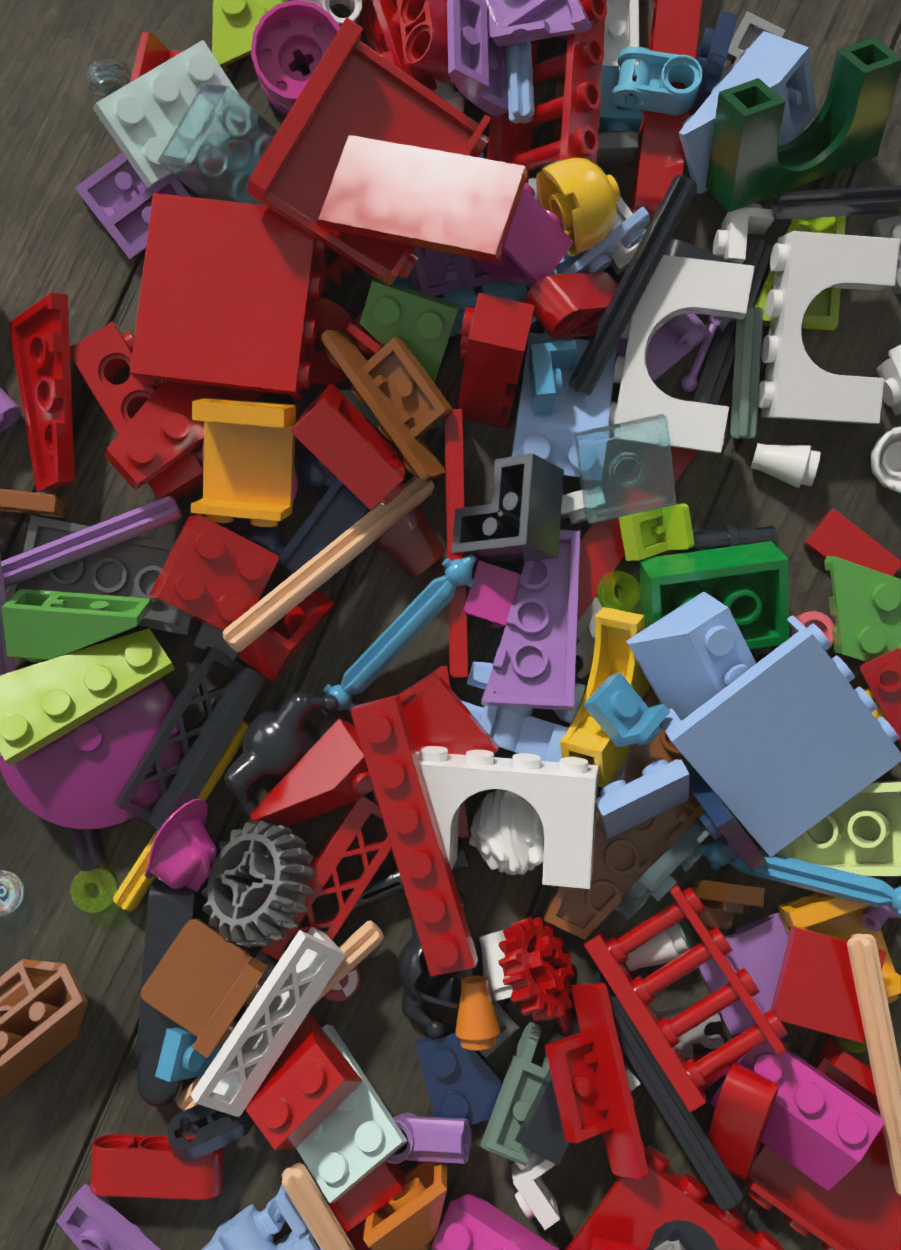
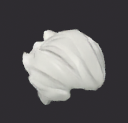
[469,789,544,875]

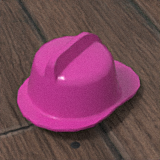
[144,799,217,891]

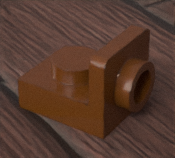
[693,879,765,929]

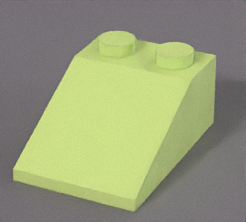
[776,781,901,876]

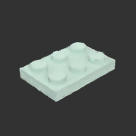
[93,40,255,189]
[296,1024,408,1203]

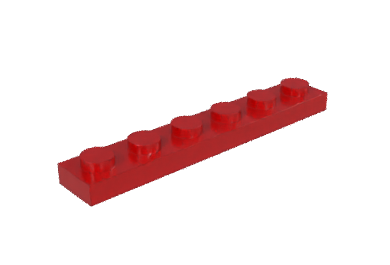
[350,695,478,976]

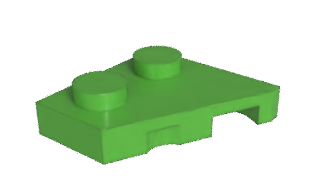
[360,277,459,383]

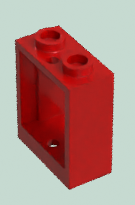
[290,383,406,510]

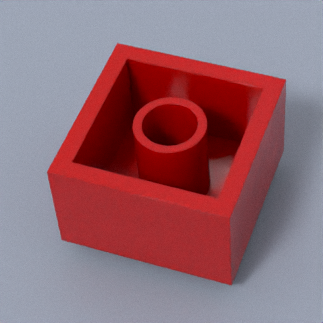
[148,514,280,633]

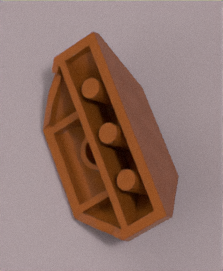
[0,959,88,1098]

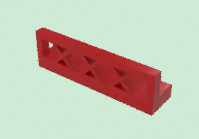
[261,793,392,961]

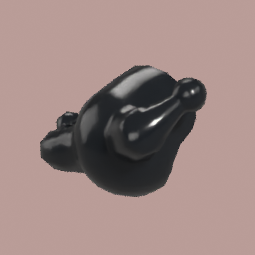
[224,692,339,816]
[398,890,476,1038]

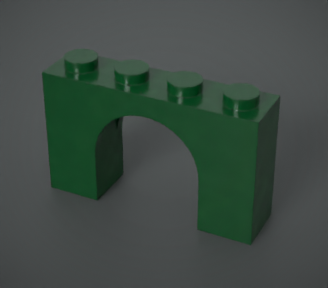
[705,37,901,212]

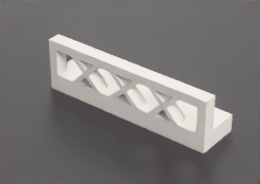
[190,927,346,1117]

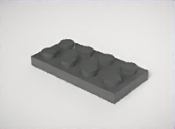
[15,515,194,636]

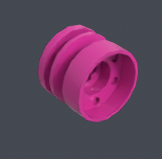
[251,0,340,116]

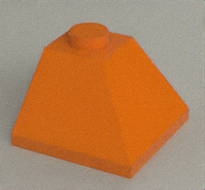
[363,1161,447,1250]

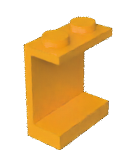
[191,398,296,527]
[777,892,901,1004]

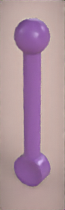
[681,315,722,392]

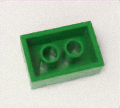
[638,541,789,649]

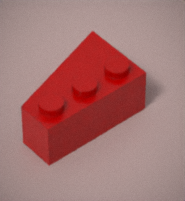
[458,293,535,429]

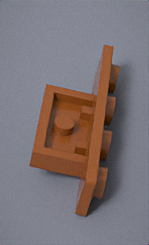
[320,330,453,482]

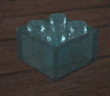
[157,84,277,205]

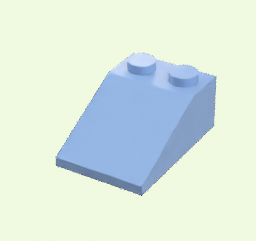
[511,332,617,480]

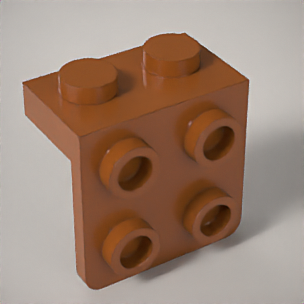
[141,919,268,1059]

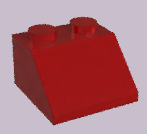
[246,1012,363,1150]

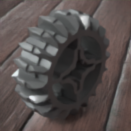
[200,821,317,947]

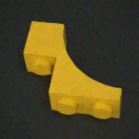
[560,607,650,788]

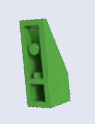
[1,589,152,662]

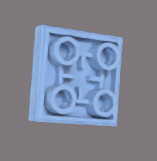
[595,759,689,839]

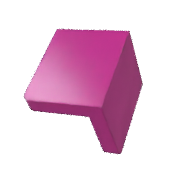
[463,560,521,629]

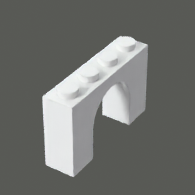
[758,231,900,424]
[608,255,755,454]
[416,746,599,889]

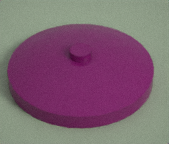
[0,649,182,829]

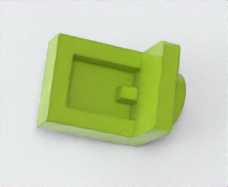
[619,503,695,561]

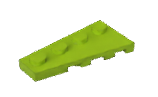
[0,628,175,767]

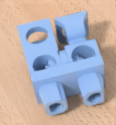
[462,661,586,762]
[201,1184,321,1250]

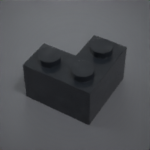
[451,453,564,565]

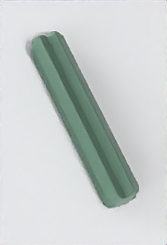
[730,306,764,439]

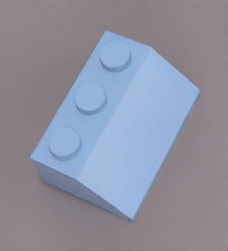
[626,592,756,720]

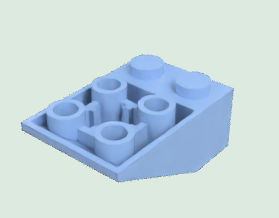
[679,31,817,194]

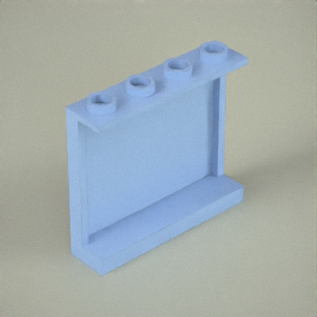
[660,615,901,857]

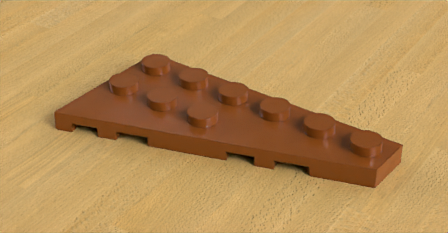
[543,685,705,940]

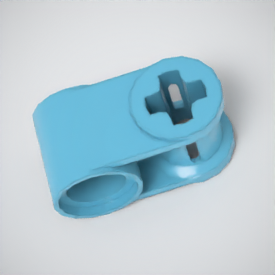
[611,47,702,116]

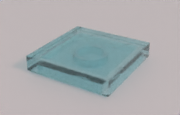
[574,414,677,523]

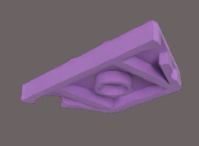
[485,0,592,47]

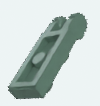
[480,1022,565,1166]

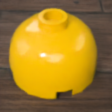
[536,158,620,257]

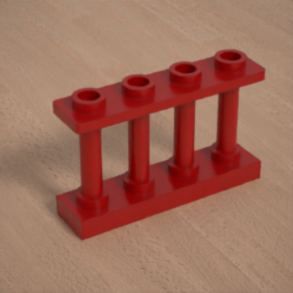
[487,0,607,183]
[584,882,788,1112]

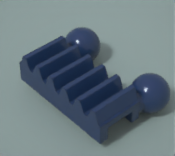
[247,453,371,573]

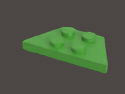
[824,556,901,662]

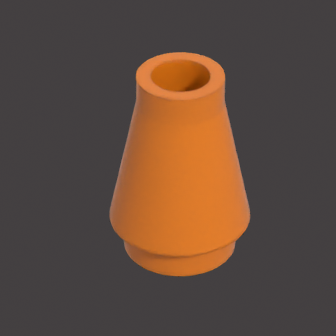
[455,976,501,1050]

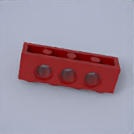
[70,322,203,501]

